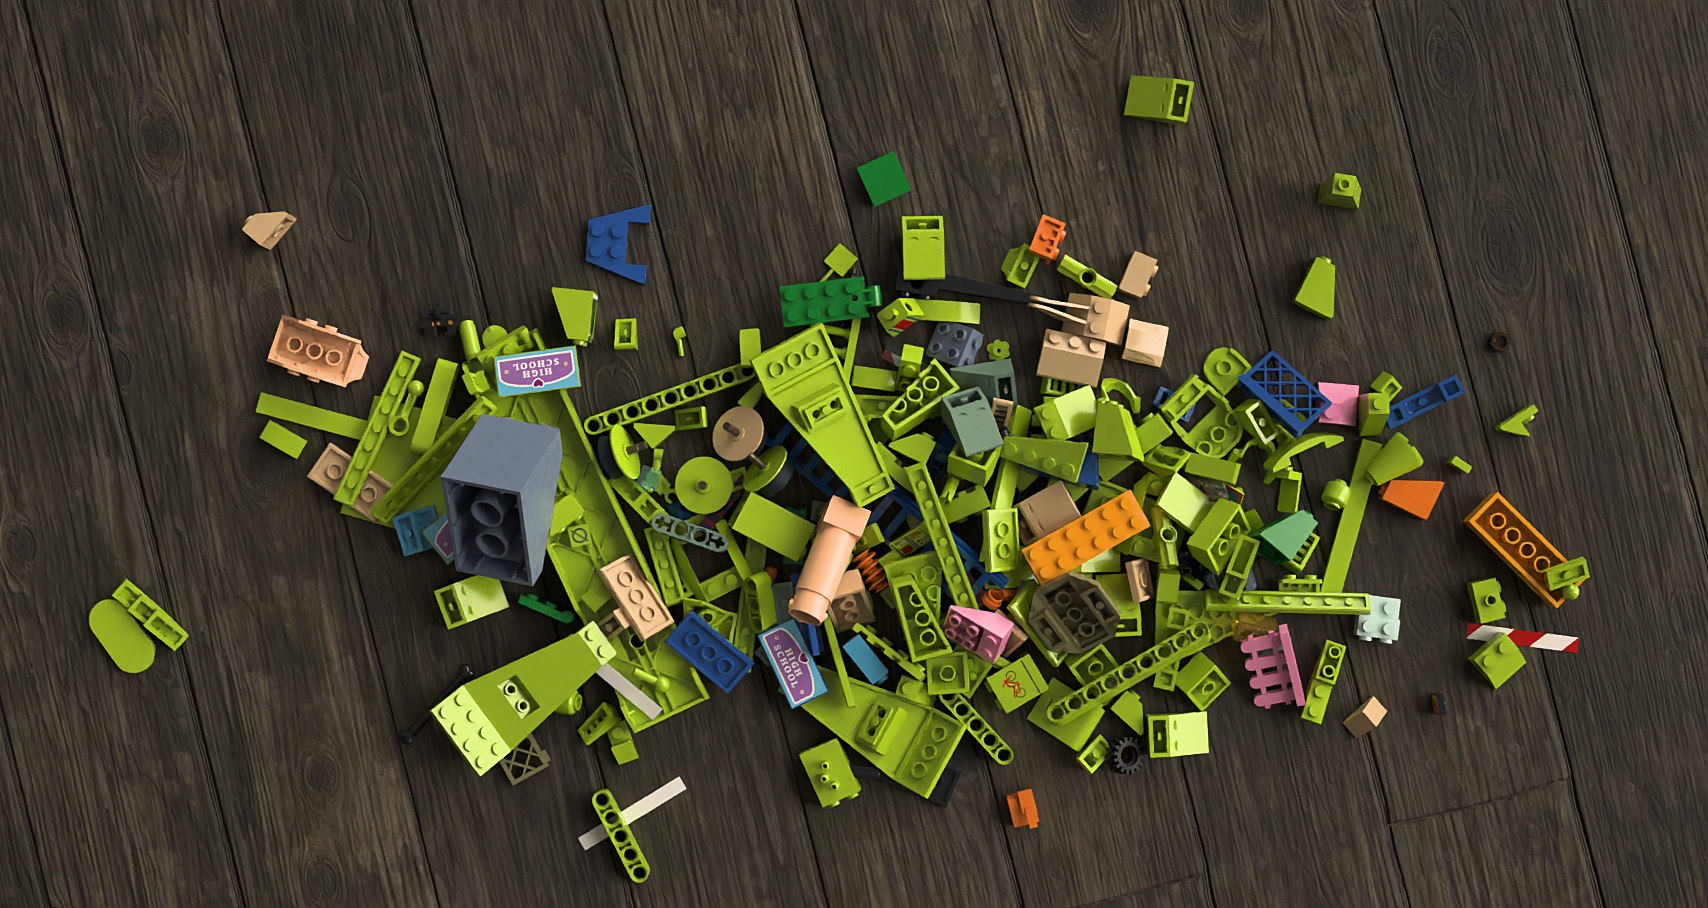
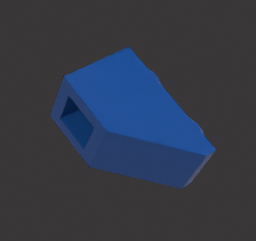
[926,429,957,479]

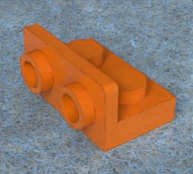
[1028,214,1066,265]

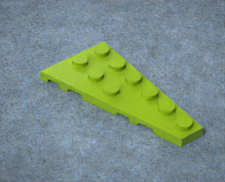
[883,550,942,674]

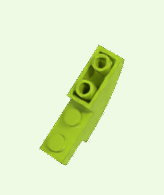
[1300,640,1346,725]

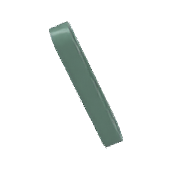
[652,513,729,553]

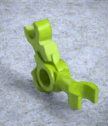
[641,448,677,504]

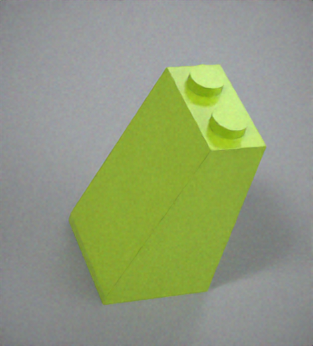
[728,490,816,562]

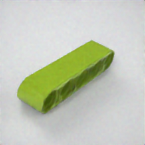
[410,358,460,456]
[939,693,1013,765]
[592,789,650,883]

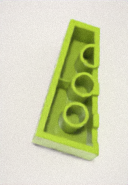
[880,358,960,441]
[891,574,953,663]

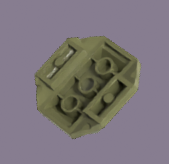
[1028,571,1121,654]

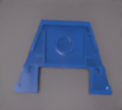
[586,205,651,285]

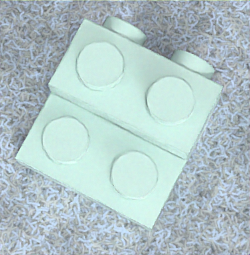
[1354,595,1401,644]

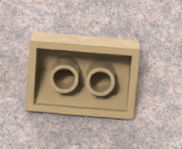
[1036,329,1106,388]

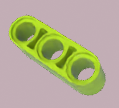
[744,571,777,634]

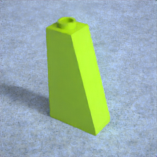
[1317,173,1361,209]

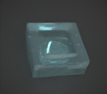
[636,465,663,491]

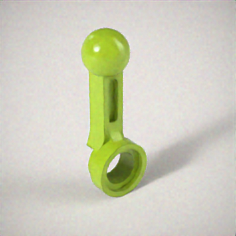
[388,380,424,436]

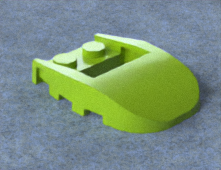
[1159,374,1243,459]
[876,442,939,499]

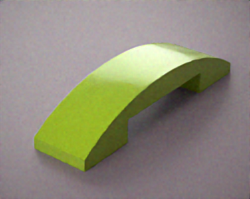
[908,299,980,324]
[1263,432,1344,473]
[1153,606,1191,691]

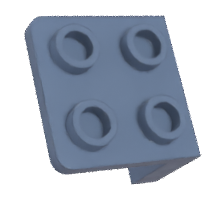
[926,321,984,367]

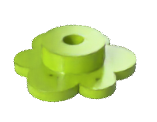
[987,339,1010,361]

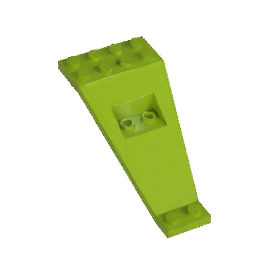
[749,322,895,508]
[778,665,967,799]

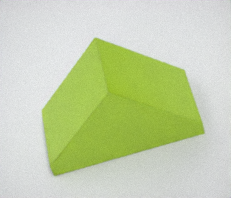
[614,318,638,351]
[675,407,708,431]
[634,423,676,449]
[1156,564,1180,604]

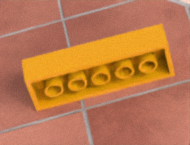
[1020,490,1151,586]
[1463,492,1585,608]

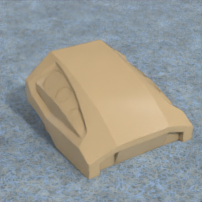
[1121,319,1169,367]

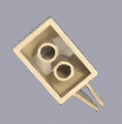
[1028,293,1130,346]

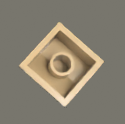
[242,212,297,250]

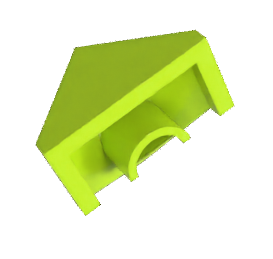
[683,598,731,628]

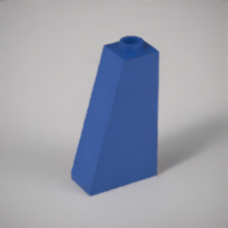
[1019,445,1099,490]

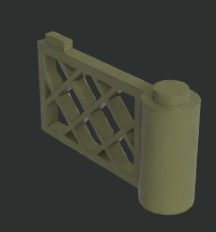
[499,704,551,785]

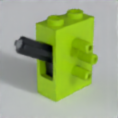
[799,736,881,808]

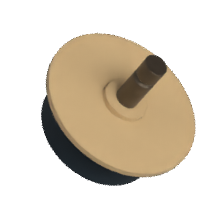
[713,406,767,461]

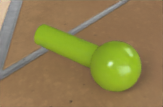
[632,668,670,693]

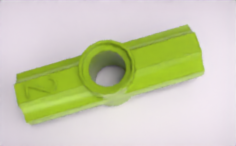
[1057,255,1118,299]
[1151,507,1179,569]

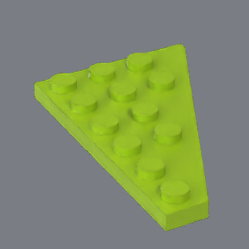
[1155,590,1276,660]

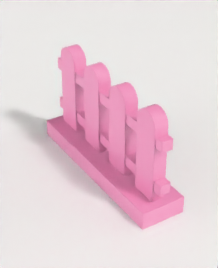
[1240,624,1306,709]

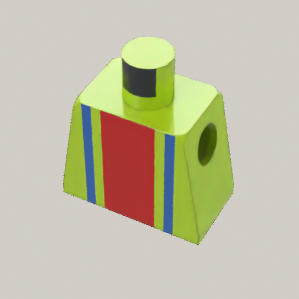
[877,298,925,337]

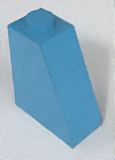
[843,633,889,685]

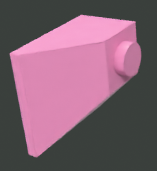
[1314,382,1359,426]

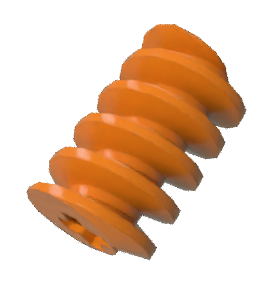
[851,548,889,593]

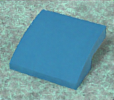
[392,505,439,556]

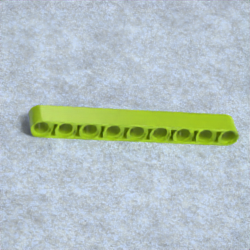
[584,363,756,436]
[1047,622,1211,726]

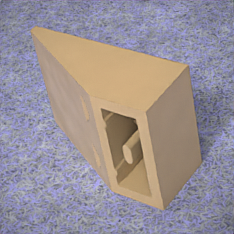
[1011,480,1081,546]

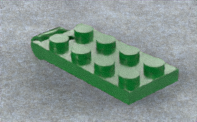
[779,276,882,328]

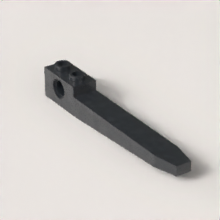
[895,266,1059,309]

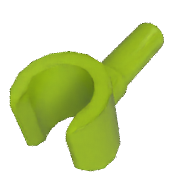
[673,326,686,356]

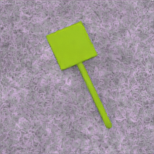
[820,243,858,282]

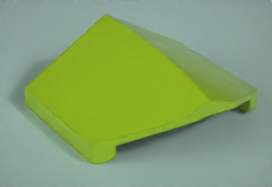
[1142,444,1191,478]

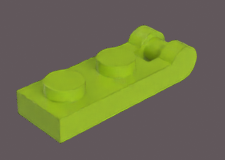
[476,326,536,373]

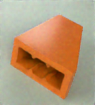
[1378,480,1444,520]

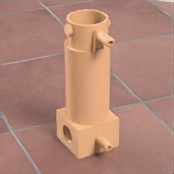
[788,495,871,625]

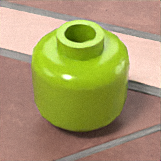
[1321,479,1351,511]
[554,690,582,715]

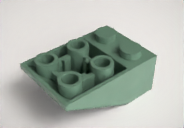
[950,359,1018,408]
[940,386,1004,457]

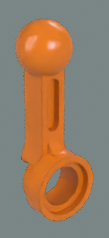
[981,588,1018,610]

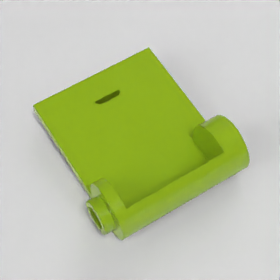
[1027,677,1105,752]

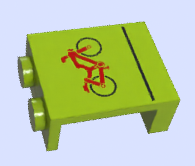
[984,651,1049,713]

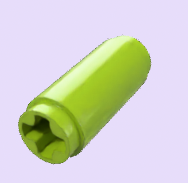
[459,320,481,363]

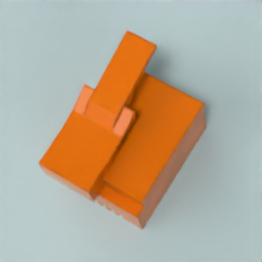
[1006,788,1039,829]

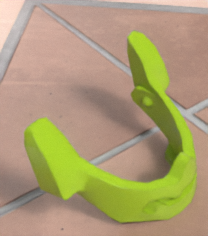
[1097,378,1141,413]
[1228,438,1276,484]

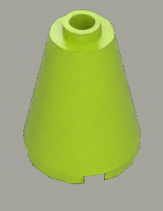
[1364,432,1423,486]

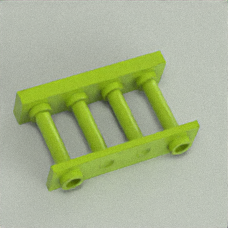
[810,319,861,382]

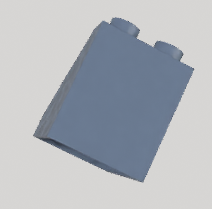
[441,414,563,586]

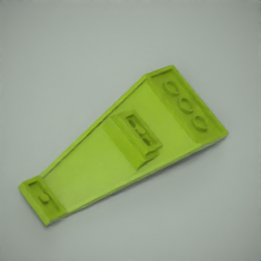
[429,621,617,777]

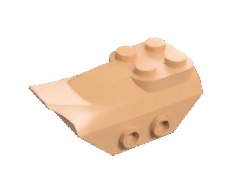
[267,315,369,387]

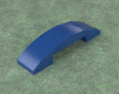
[1387,374,1465,429]

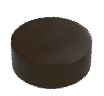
[1488,332,1511,352]

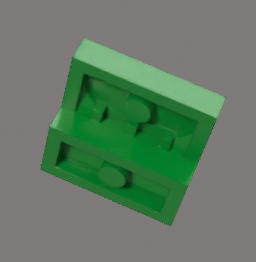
[856,151,911,207]

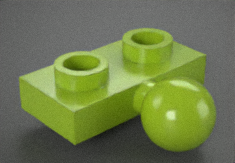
[1544,557,1590,600]

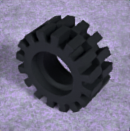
[1105,737,1145,774]

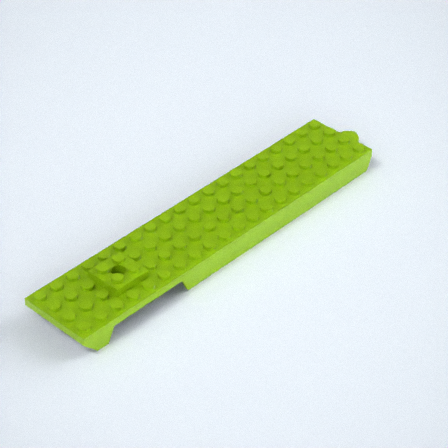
[462,325,710,733]

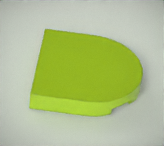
[1203,348,1252,396]

